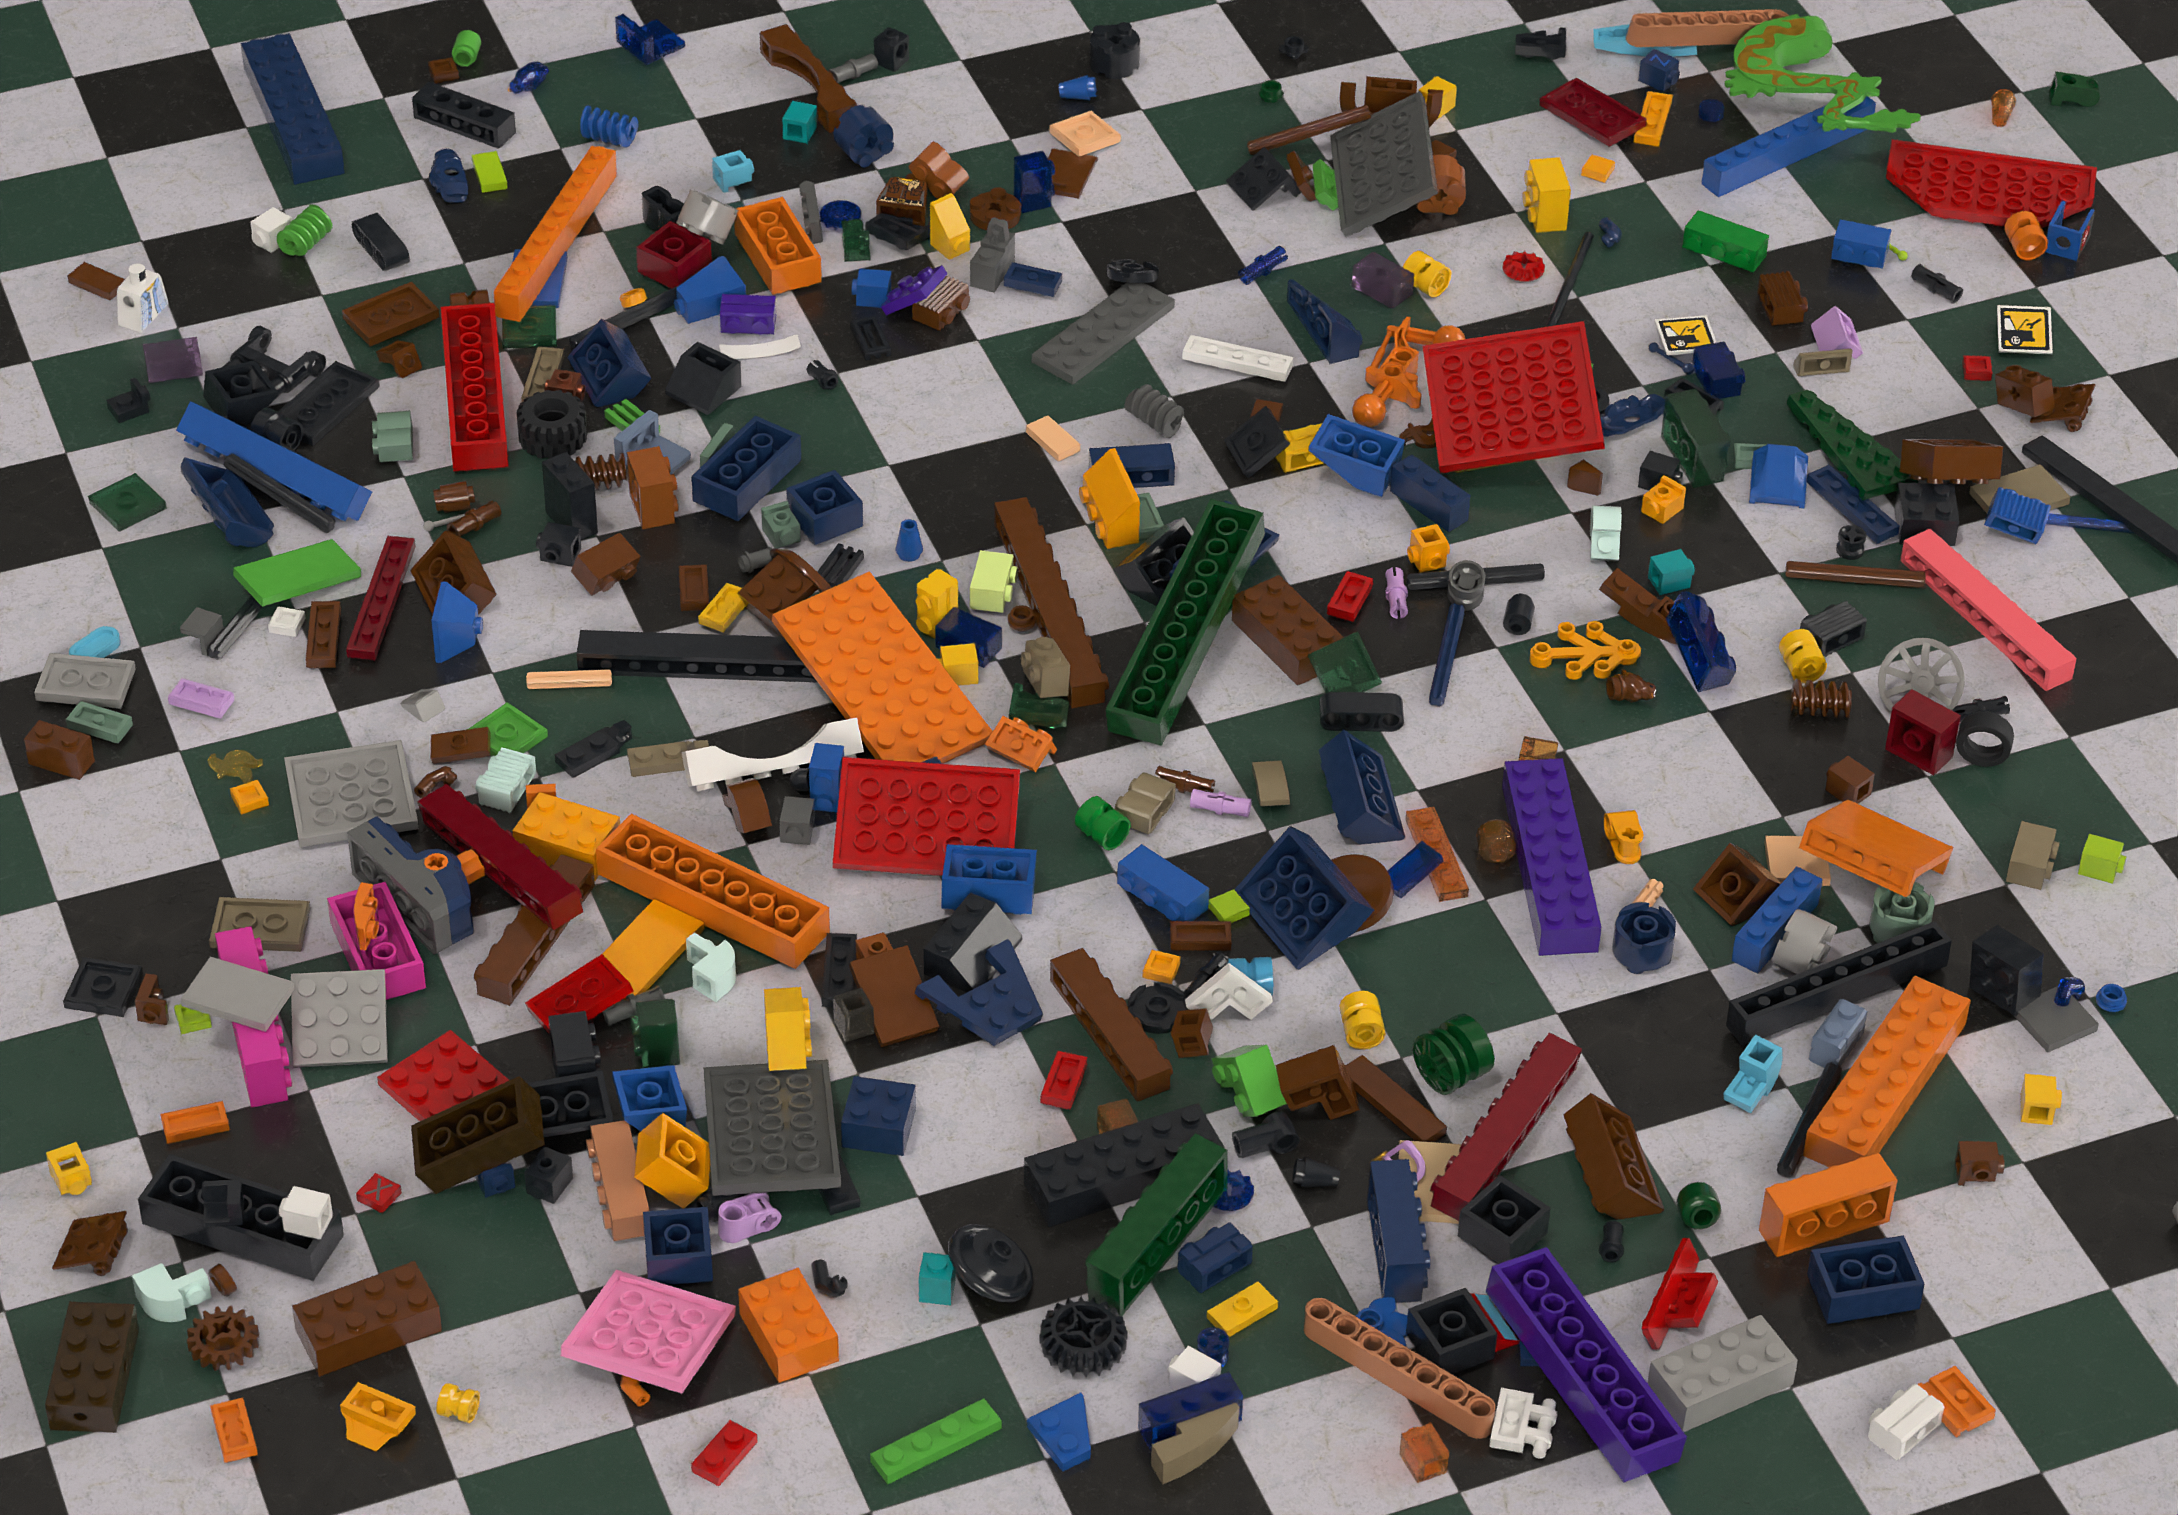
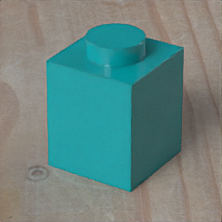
[782,101,817,144]
[1648,549,1695,595]
[919,1252,956,1306]

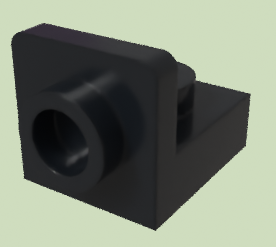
[106,378,150,423]

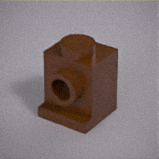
[1171,1008,1213,1058]
[1955,1141,2004,1186]

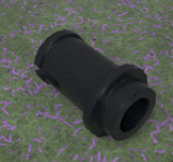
[806,360,838,390]
[1599,1221,1624,1263]

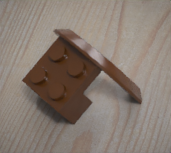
[1340,76,1443,128]
[738,548,832,637]

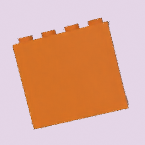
[1799,800,1954,897]

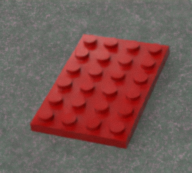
[832,757,1020,876]

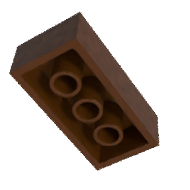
[1232,575,1346,686]
[292,1261,442,1377]

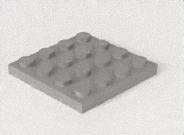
[284,740,419,847]

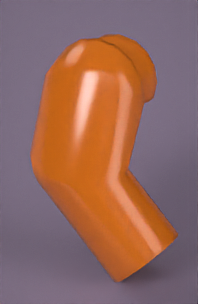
[620,1375,650,1407]

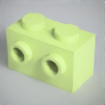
[970,550,1018,613]

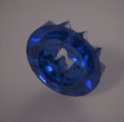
[820,200,862,231]
[1213,1169,1254,1211]

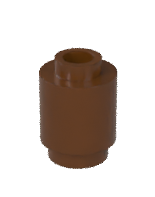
[433,481,475,513]

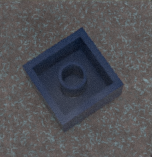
[786,470,863,545]
[841,1076,916,1156]
[643,1207,713,1285]

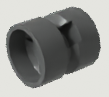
[1447,560,1486,611]

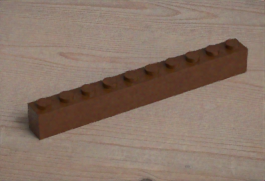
[994,497,1109,709]

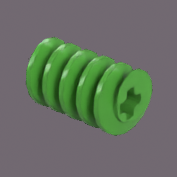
[277,204,333,256]

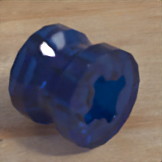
[1197,1327,1230,1367]

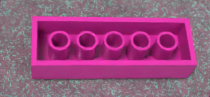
[215,926,292,1108]

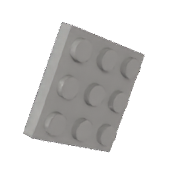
[291,969,388,1068]

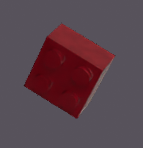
[636,221,712,289]
[1885,689,1961,776]

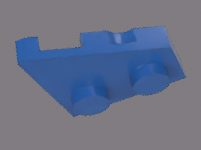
[1027,1392,1091,1472]

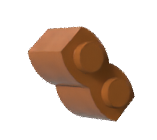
[908,141,969,199]

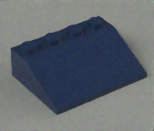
[1235,826,1374,970]

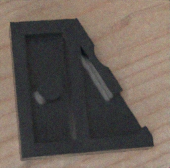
[1515,27,1566,59]
[864,213,930,251]

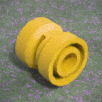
[436,1383,480,1423]

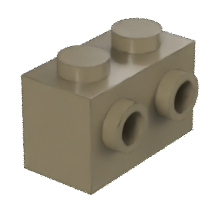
[1021,637,1070,698]

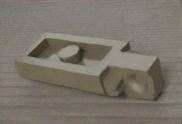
[627,740,709,777]

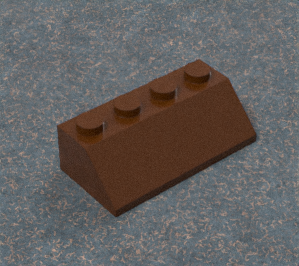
[1563,1093,1665,1220]

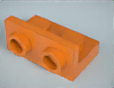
[985,716,1057,772]

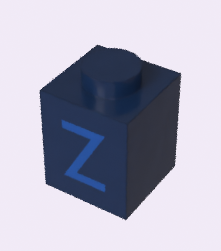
[1638,49,1680,92]

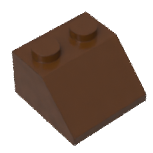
[1693,843,1781,926]

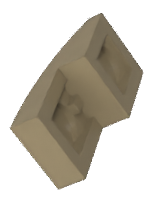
[1252,760,1290,806]

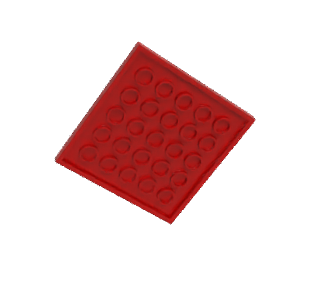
[1423,321,1605,473]

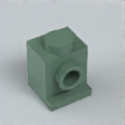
[761,501,801,549]

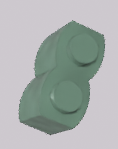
[372,410,413,462]

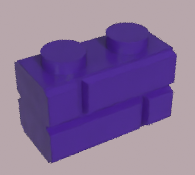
[720,294,776,335]

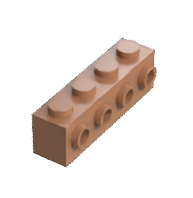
[586,1120,649,1241]

